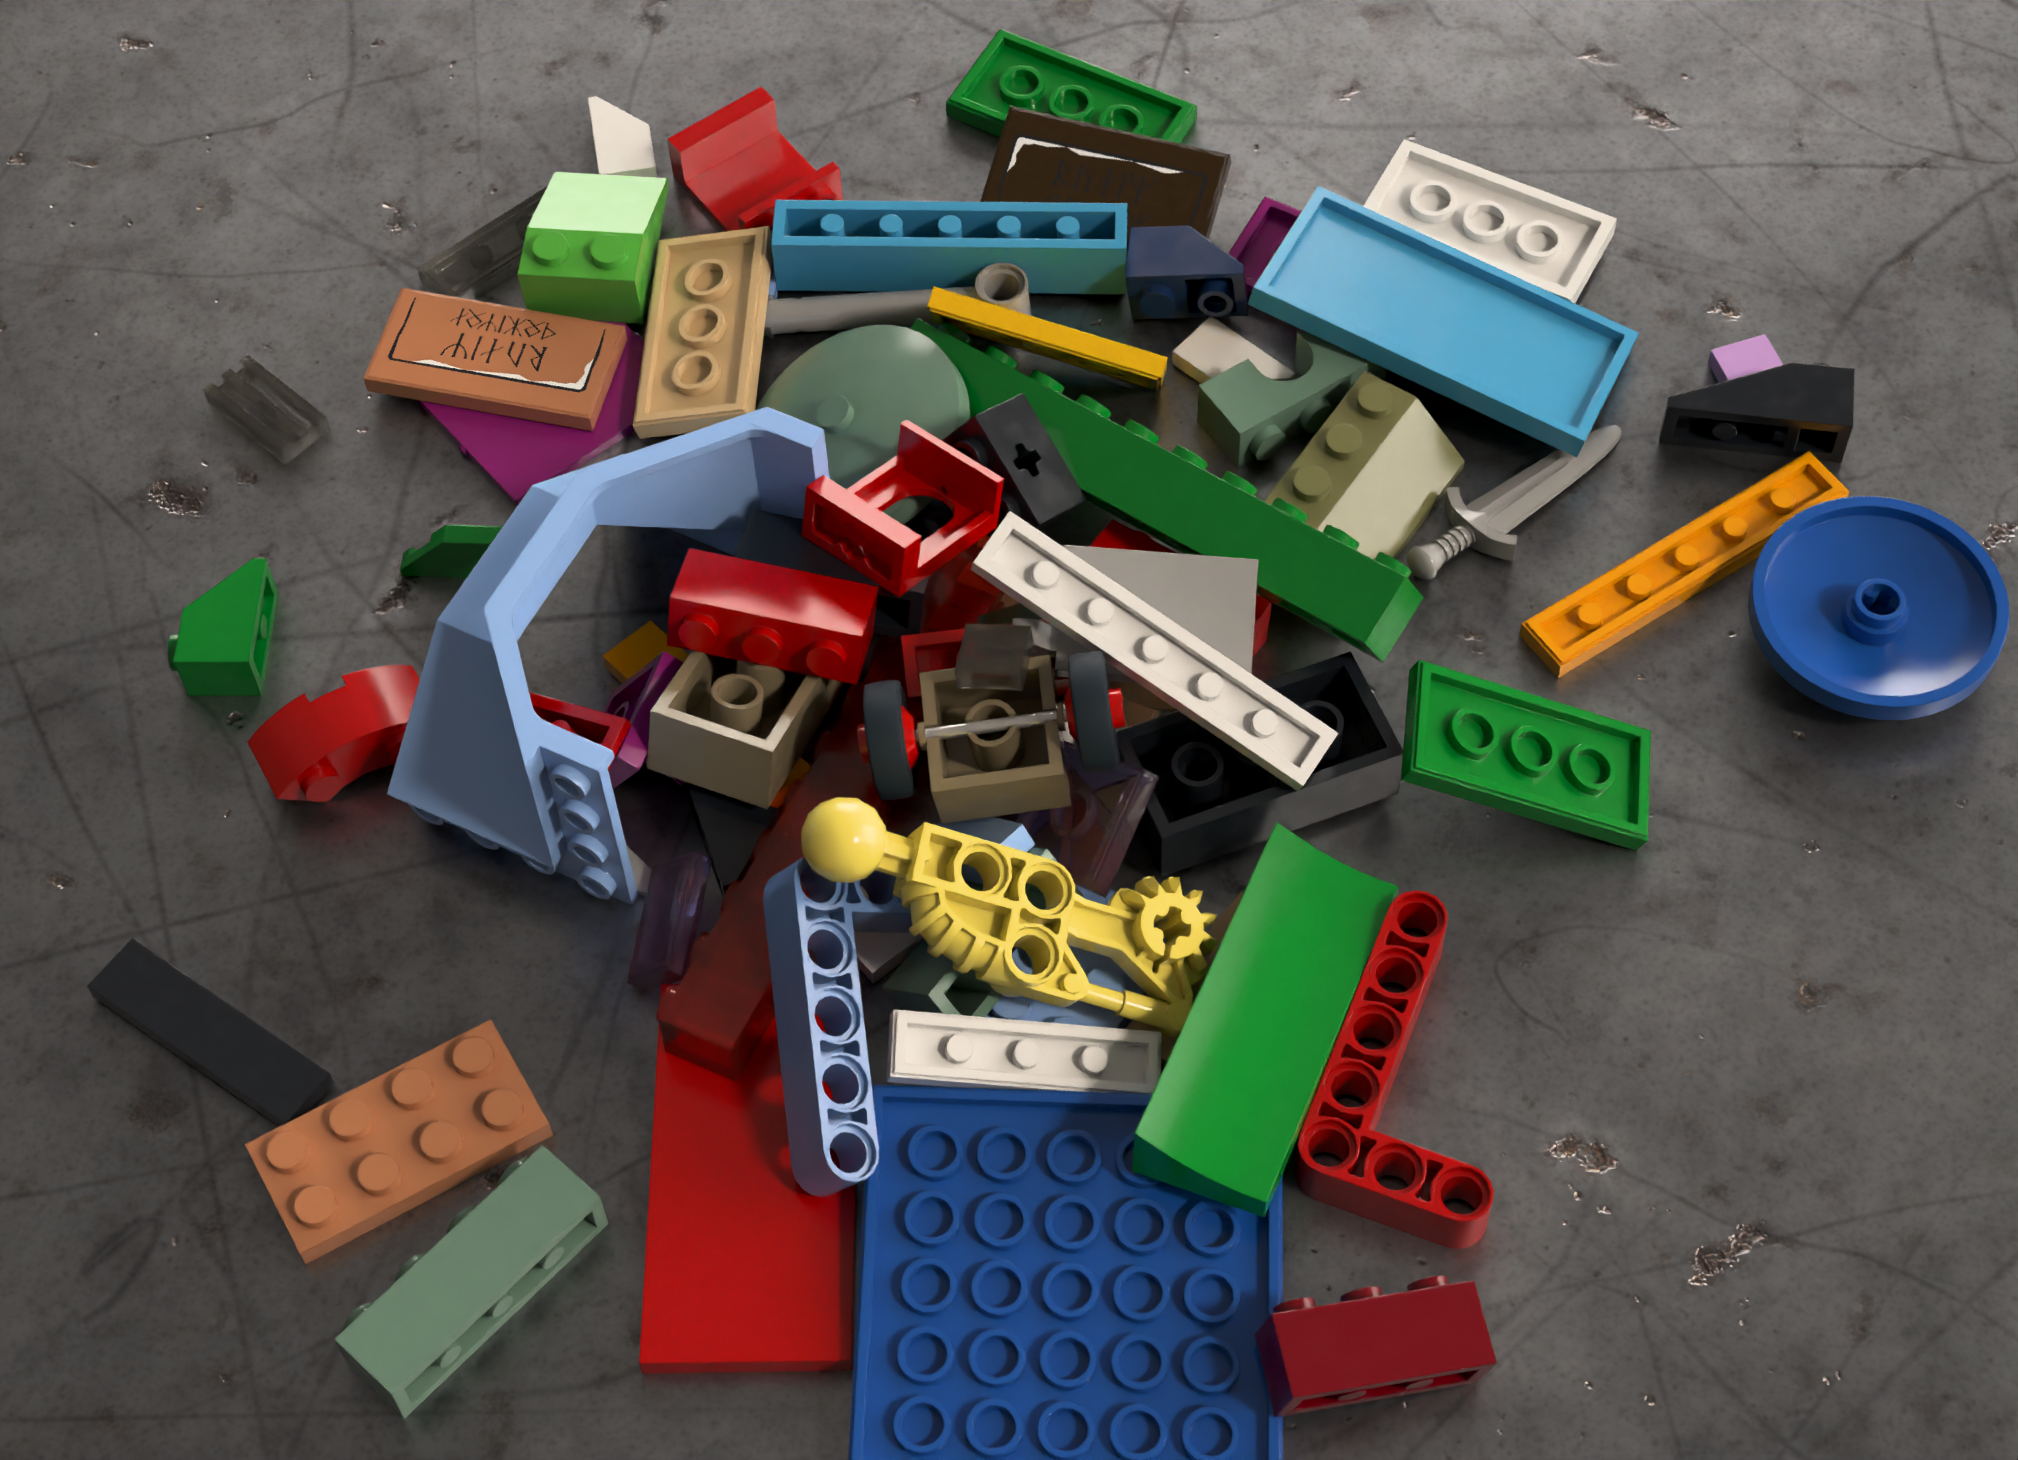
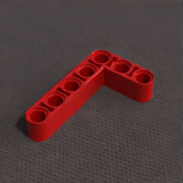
[1294,890,1494,1249]

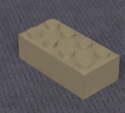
[647,651,846,809]

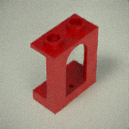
[802,419,1004,597]

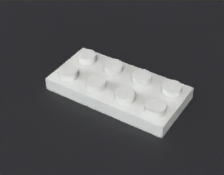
[1363,139,1617,303]

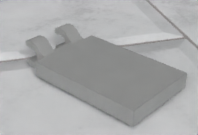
[1010,545,1258,683]

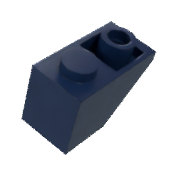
[1125,225,1249,319]

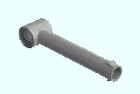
[764,263,1032,339]

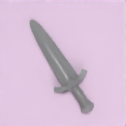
[1407,425,1622,580]

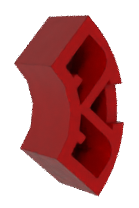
[247,665,420,802]

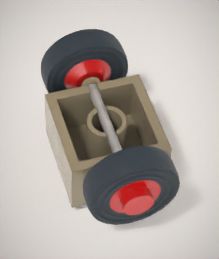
[857,651,1126,824]

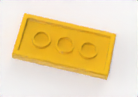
[927,286,1168,391]

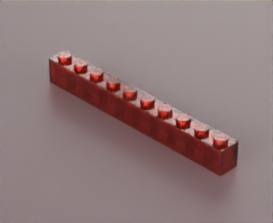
[656,535,1005,1082]

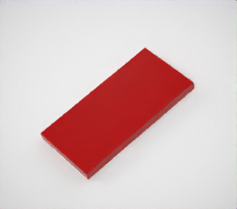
[639,983,862,1374]

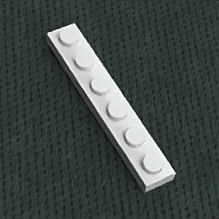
[970,511,1338,791]

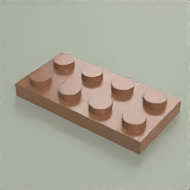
[245,1019,553,1265]

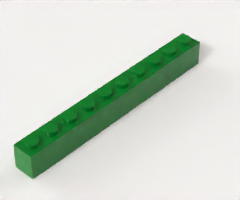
[910,318,1424,663]

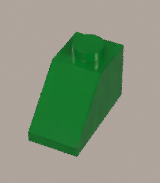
[168,558,279,696]

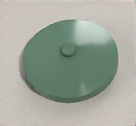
[756,325,970,525]

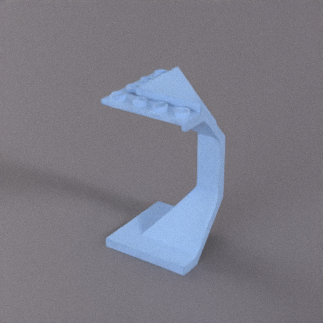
[387,407,830,905]

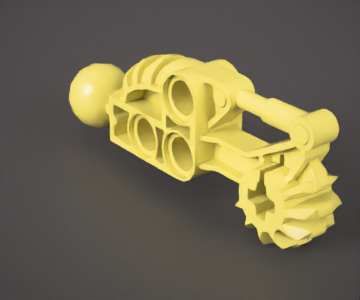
[801,798,1219,1038]

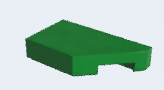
[400,524,503,578]

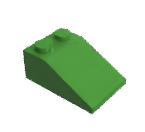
[517,172,669,324]

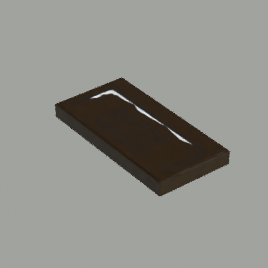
[980,106,1231,250]

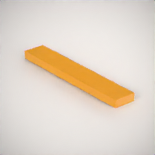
[1519,451,1850,678]

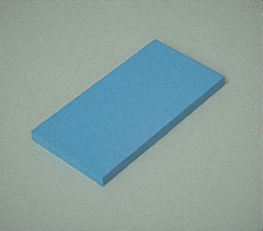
[1248,186,1639,457]

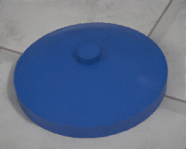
[1748,496,2010,720]

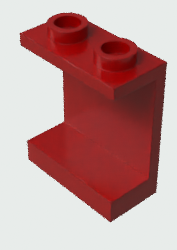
[667,86,843,232]

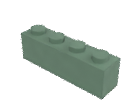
[334,1145,609,1419]

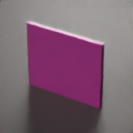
[416,321,644,507]

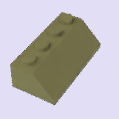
[1264,371,1465,559]

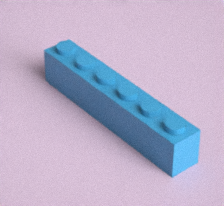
[771,200,1127,294]

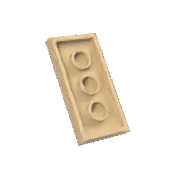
[633,226,773,439]

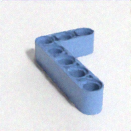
[763,856,912,1197]

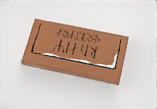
[363,288,627,431]

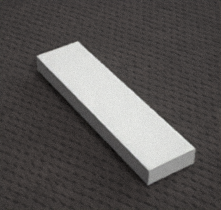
[886,1009,1161,1094]

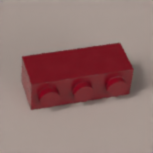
[1255,1275,1497,1417]

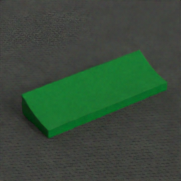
[1132,822,1399,1217]

